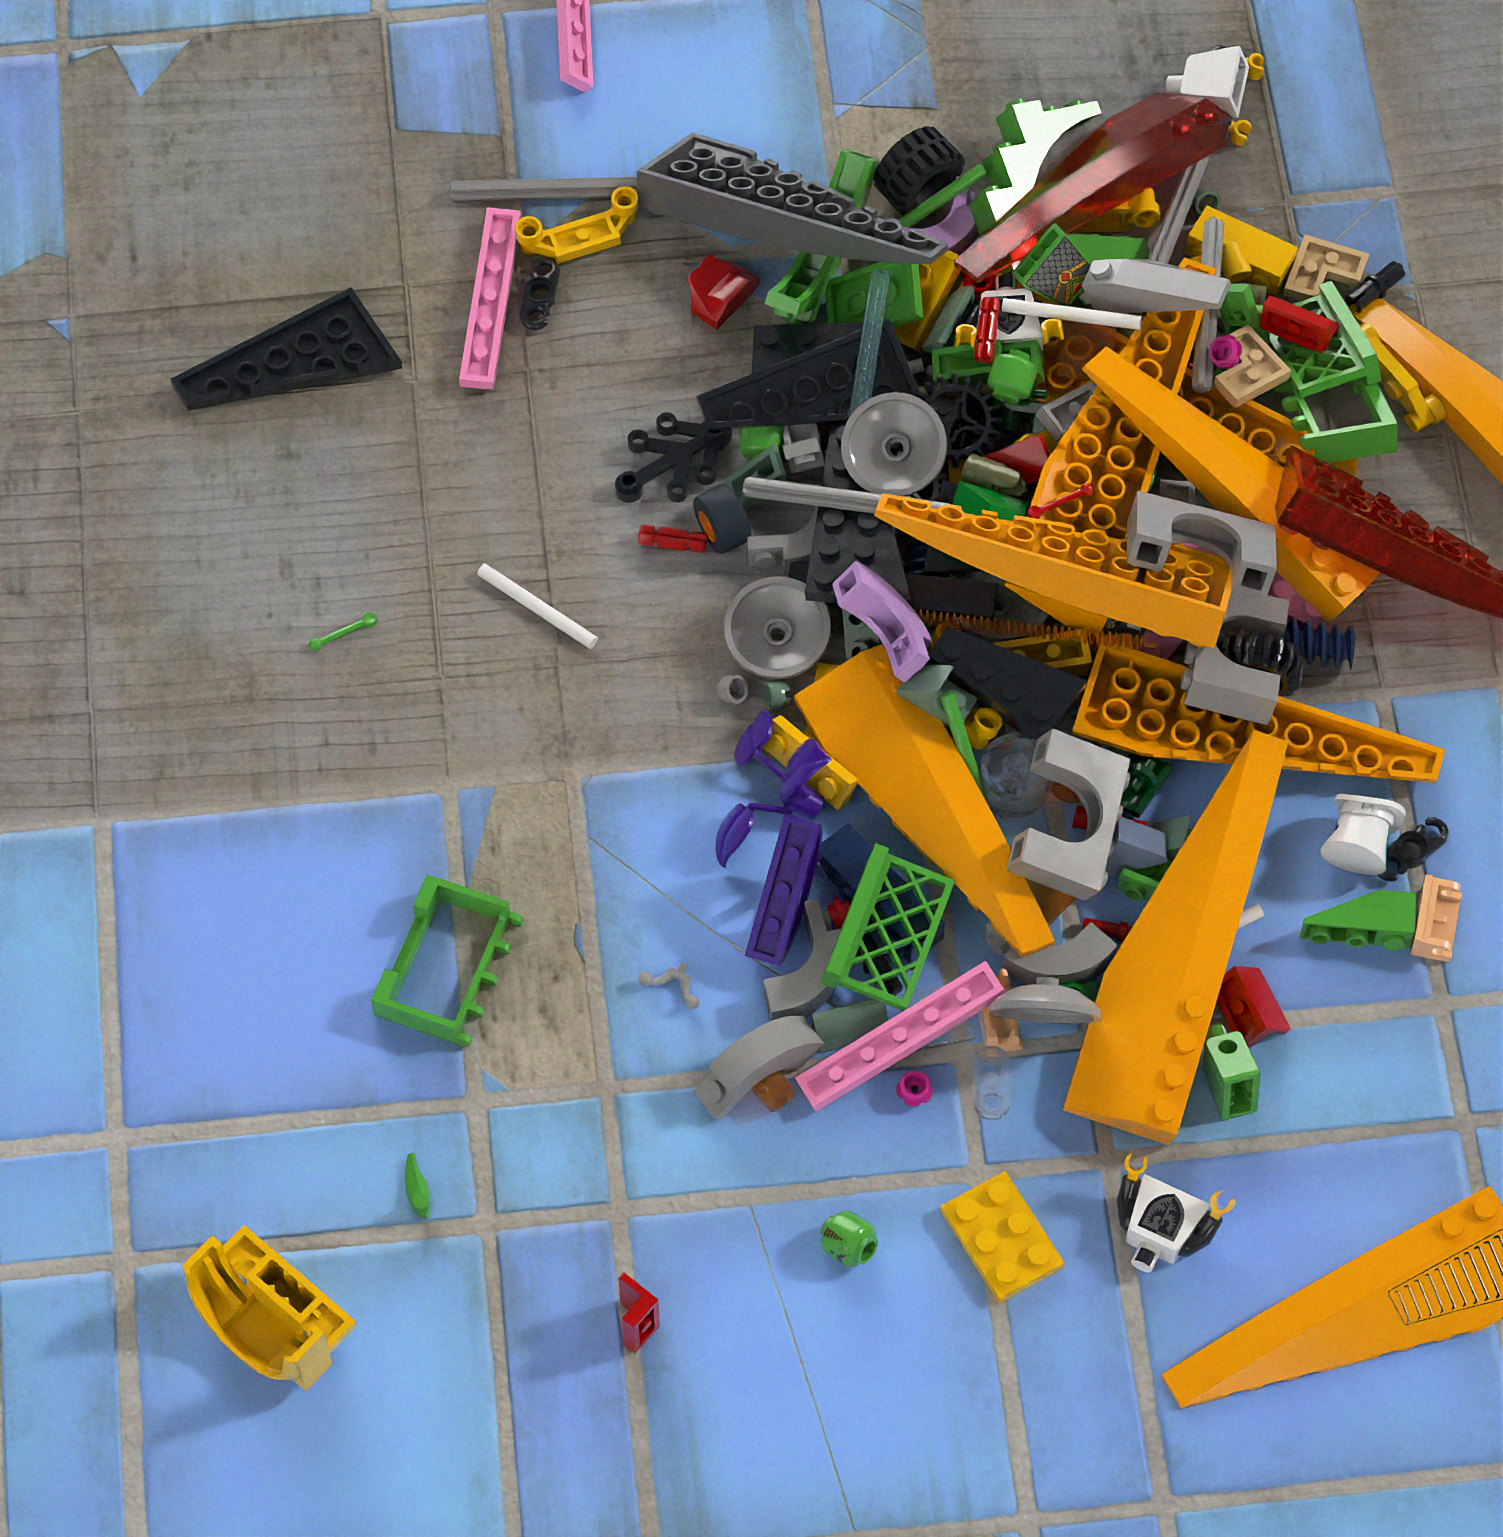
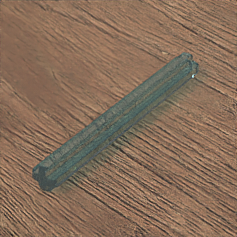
[848,269,890,419]

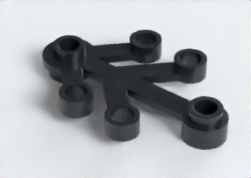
[615,412,732,503]

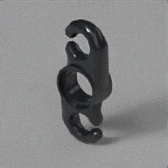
[519,257,560,330]
[1377,817,1449,882]

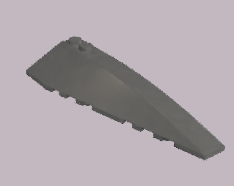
[637,132,948,264]

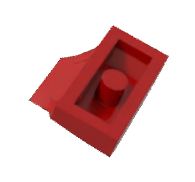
[687,255,760,330]

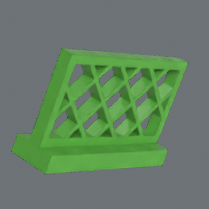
[1270,281,1382,398]
[820,843,955,1011]

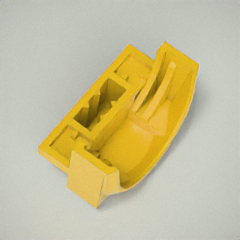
[182,1225,357,1391]

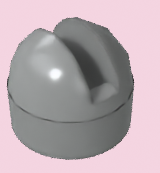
[716,675,748,704]

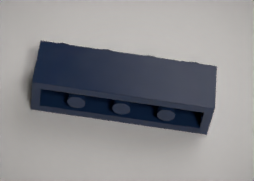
[816,823,945,964]

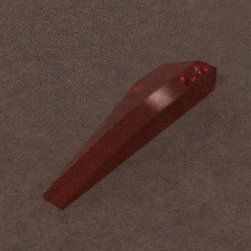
[954,92,1229,283]
[1275,445,1503,619]

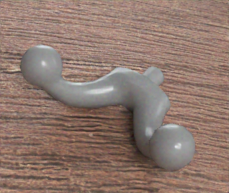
[638,963,700,1009]

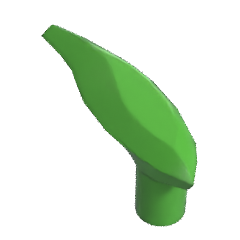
[405,1153,430,1220]

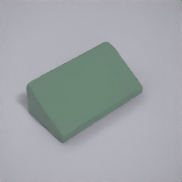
[922,285,975,354]
[812,999,888,1053]

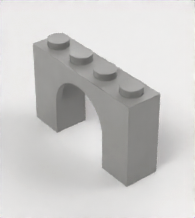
[1127,491,1277,599]
[1180,590,1289,725]
[1006,728,1130,901]

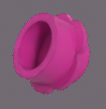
[1209,335,1242,369]
[896,1070,933,1107]

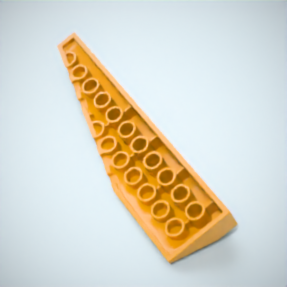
[1005,257,1217,637]

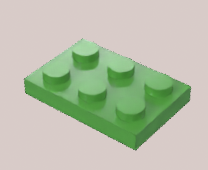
[825,262,923,328]

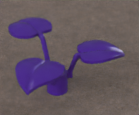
[715,710,832,869]

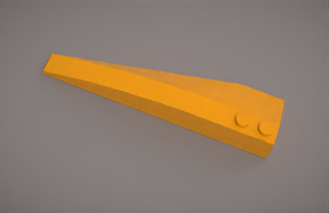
[1348,297,1503,485]
[1082,346,1393,624]
[794,644,1055,957]

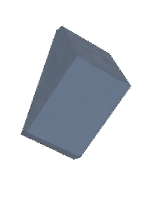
[1105,817,1167,877]

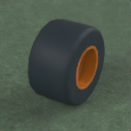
[693,484,752,554]

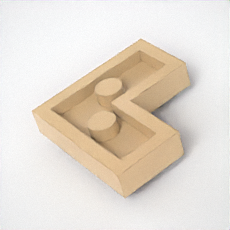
[1283,234,1370,301]
[1213,324,1291,408]

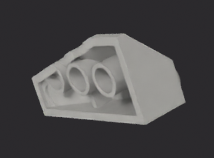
[1082,259,1231,313]

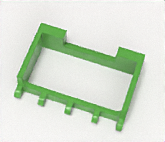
[1274,348,1397,465]
[371,874,524,1047]

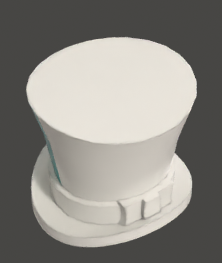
[1320,794,1406,875]

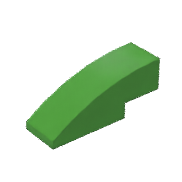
[932,339,1045,385]

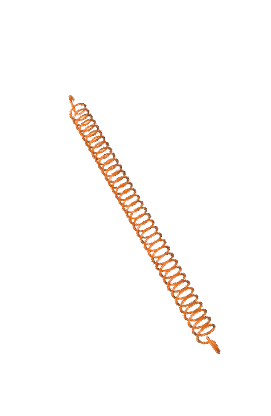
[913,608,1159,651]

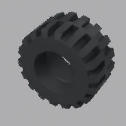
[873,126,965,215]

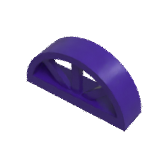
[744,814,823,966]

